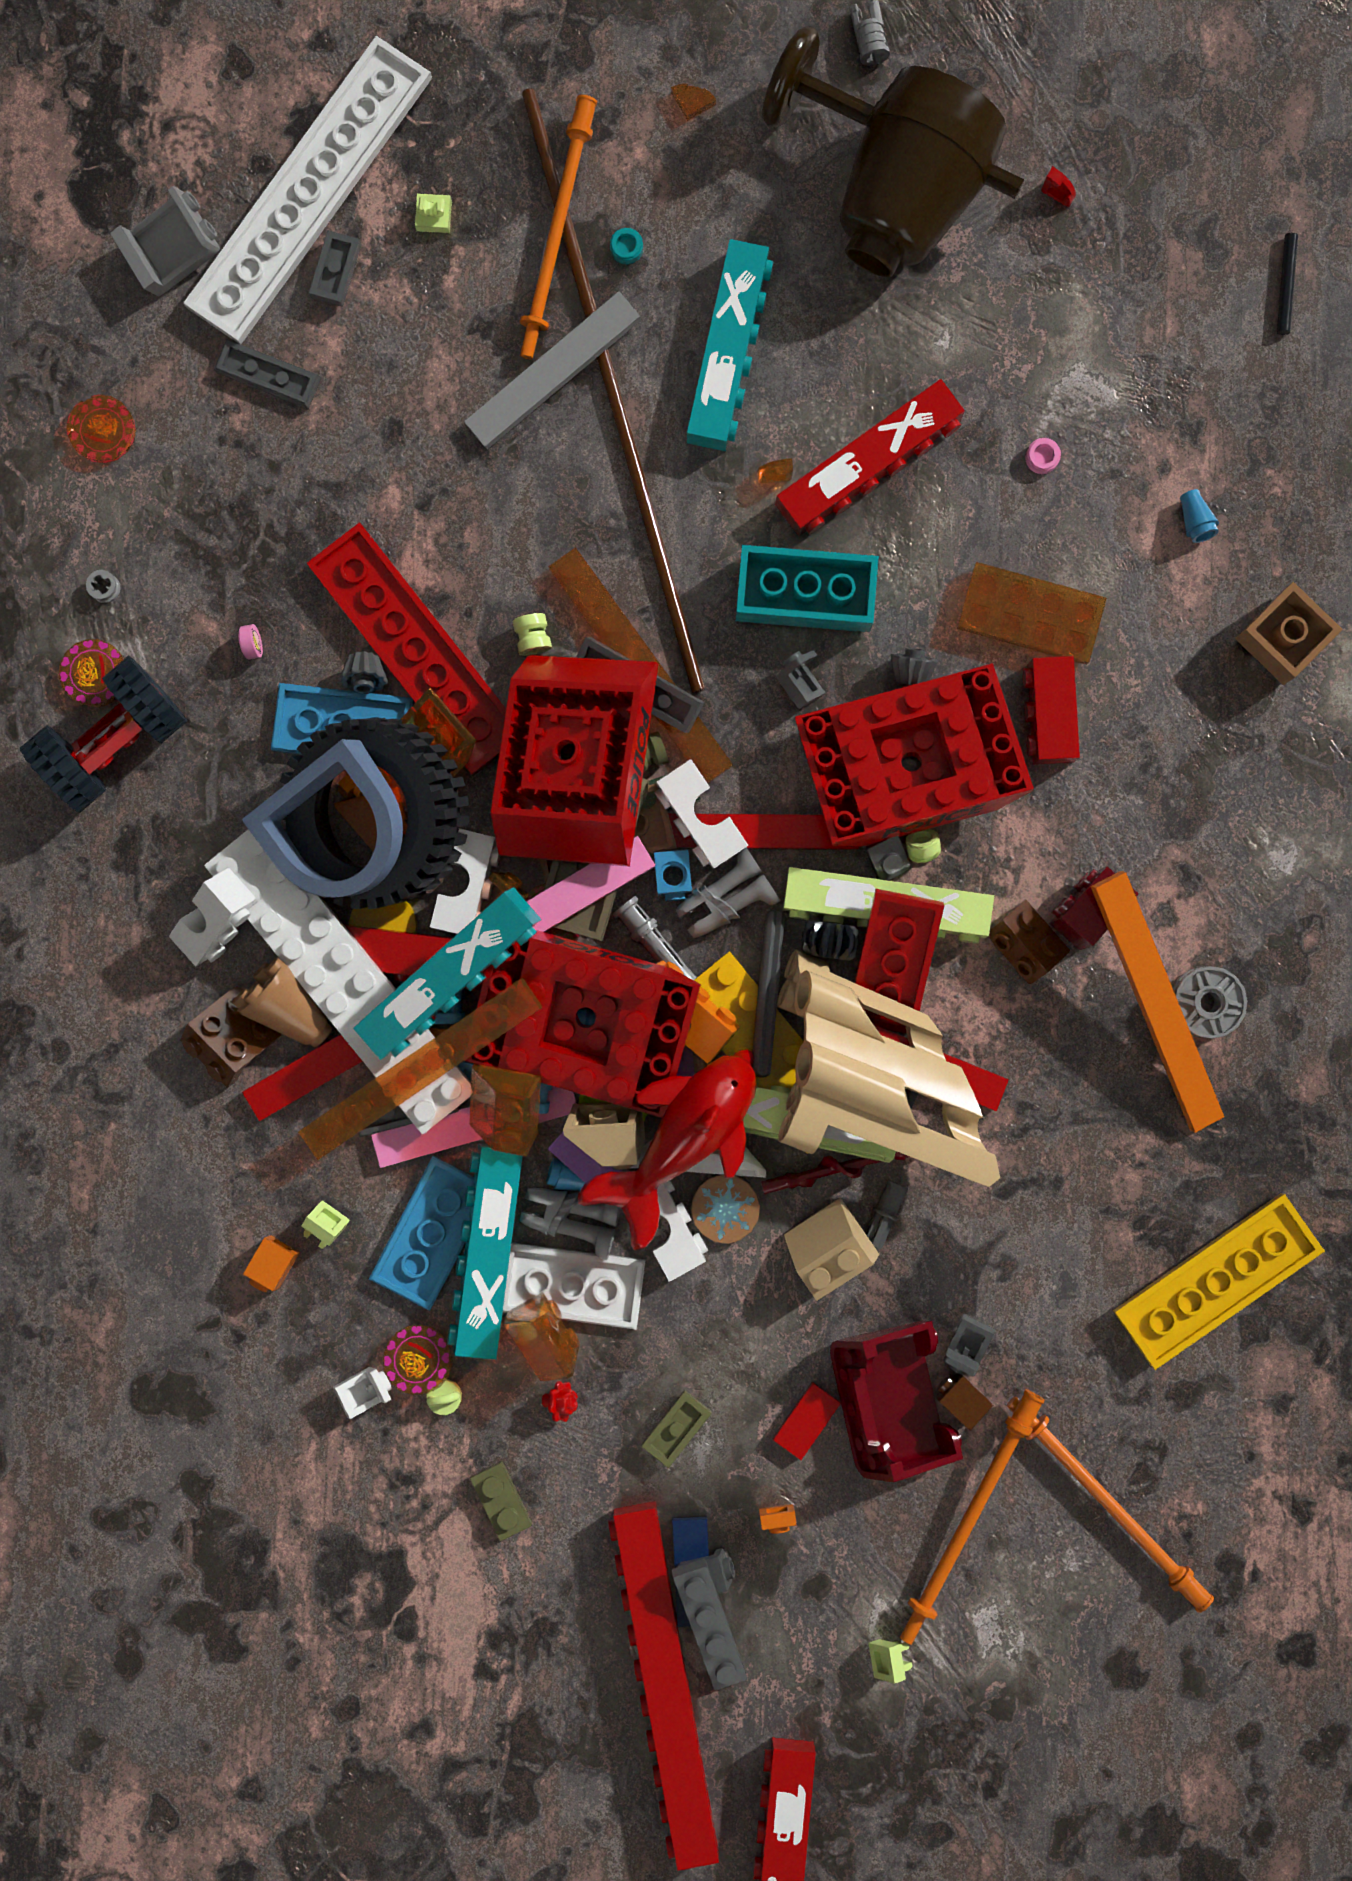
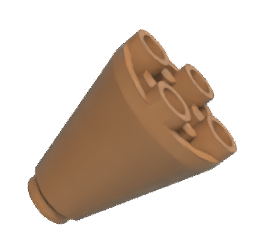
[232,957,332,1048]

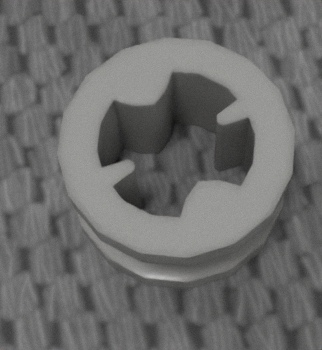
[86,570,121,603]

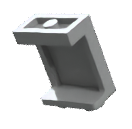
[110,186,221,297]

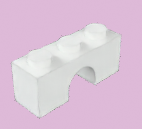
[654,759,749,869]
[430,828,500,935]
[169,867,256,967]
[653,1180,708,1282]

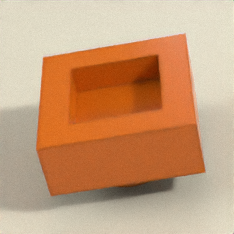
[759,1504,797,1534]

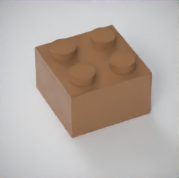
[1235,582,1343,685]

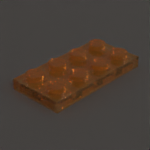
[957,562,1107,665]

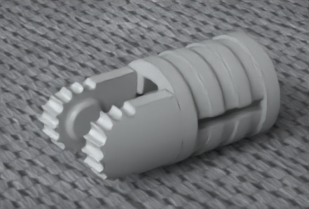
[849,0,890,66]

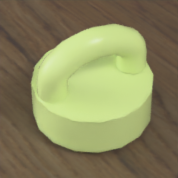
[905,829,941,863]
[426,1379,462,1415]

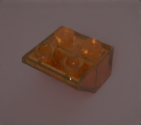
[504,1292,580,1381]

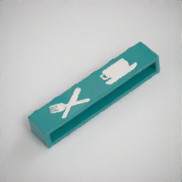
[687,239,774,451]
[353,887,542,1060]
[447,1143,523,1360]

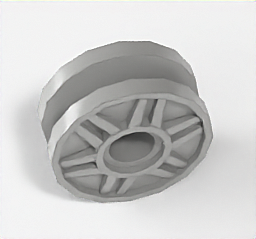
[1172,966,1248,1039]

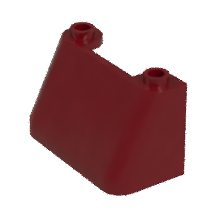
[830,1321,963,1483]

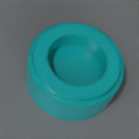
[610,228,643,265]

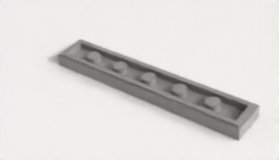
[464,291,641,449]

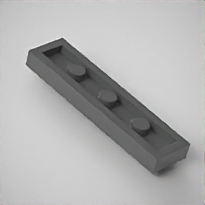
[576,637,705,733]
[671,1558,748,1691]

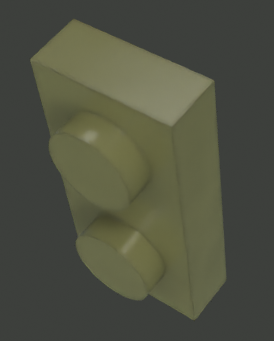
[641,1390,712,1468]
[470,1461,532,1542]

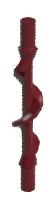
[761,1151,910,1194]

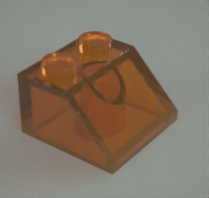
[400,689,476,778]
[469,1064,541,1157]

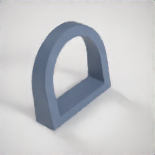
[242,739,403,897]

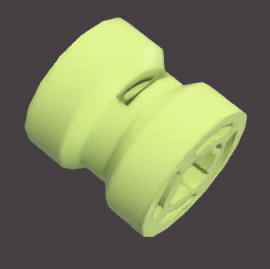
[512,613,552,656]

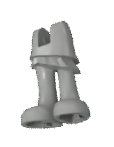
[675,847,781,938]
[519,1188,621,1260]

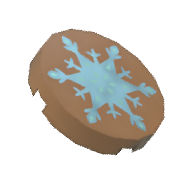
[691,1174,760,1244]

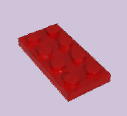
[854,888,944,1034]

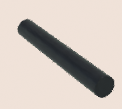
[1277,233,1298,335]

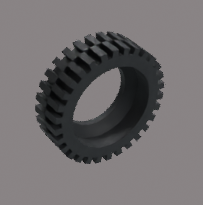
[280,718,470,909]

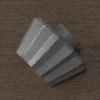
[891,648,938,685]
[339,651,388,694]

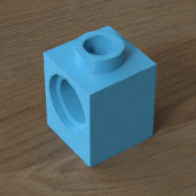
[654,850,692,902]

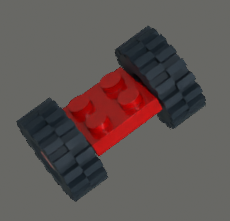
[20,655,187,813]

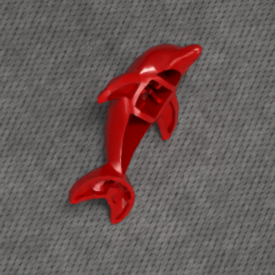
[578,1049,757,1251]

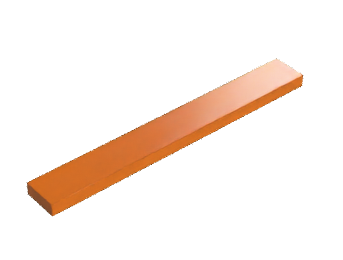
[1091,871,1224,1133]

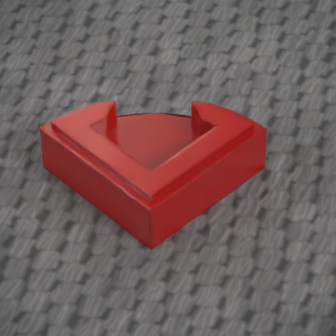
[1041,166,1076,207]

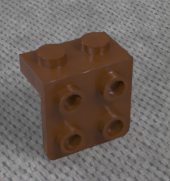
[180,987,281,1089]

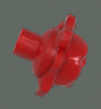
[542,1381,578,1422]

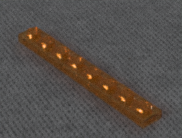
[548,547,733,784]
[298,978,542,1160]

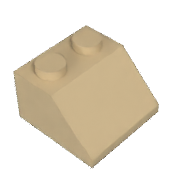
[563,1102,645,1170]
[784,1197,880,1301]

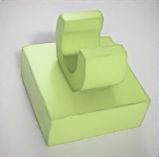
[415,193,452,233]
[301,1200,350,1249]
[868,1639,912,1684]

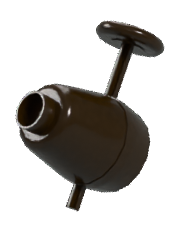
[762,26,1024,278]

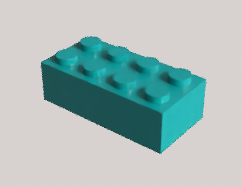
[735,545,879,632]

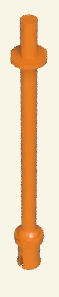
[519,94,597,360]
[900,1389,1045,1645]
[1006,1396,1214,1613]

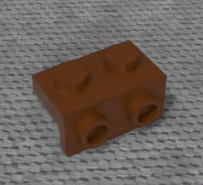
[988,899,1070,984]

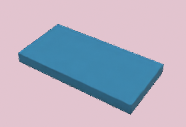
[271,683,414,755]
[369,1156,474,1311]

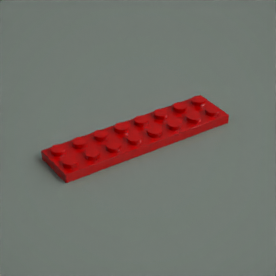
[306,522,506,776]

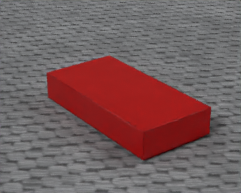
[772,1382,841,1460]

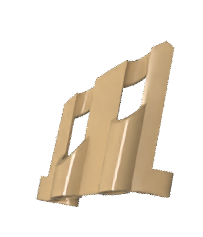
[777,949,1000,1187]

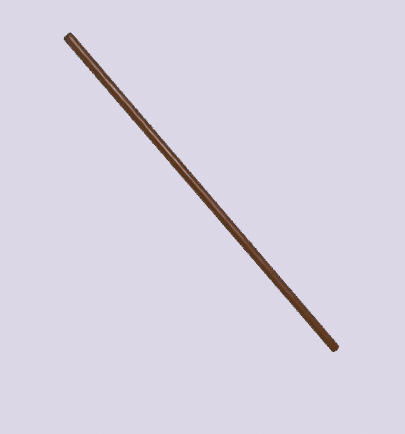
[522,88,705,693]

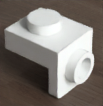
[333,1367,392,1419]

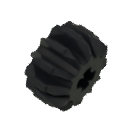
[801,920,860,961]

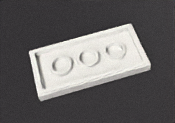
[503,1242,646,1330]

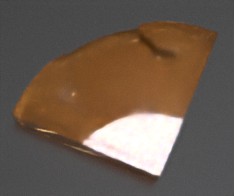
[671,83,716,121]
[757,458,793,483]

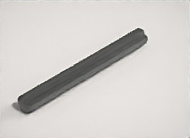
[752,911,785,1078]

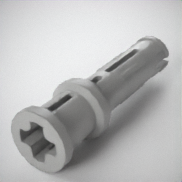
[612,895,697,980]

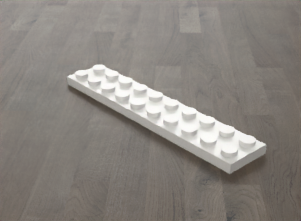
[183,36,432,344]
[204,829,478,1135]

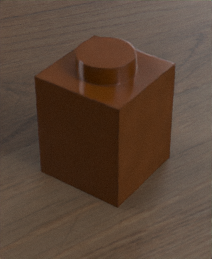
[935,1373,994,1431]

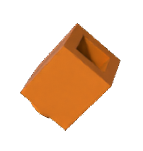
[243,1235,300,1293]

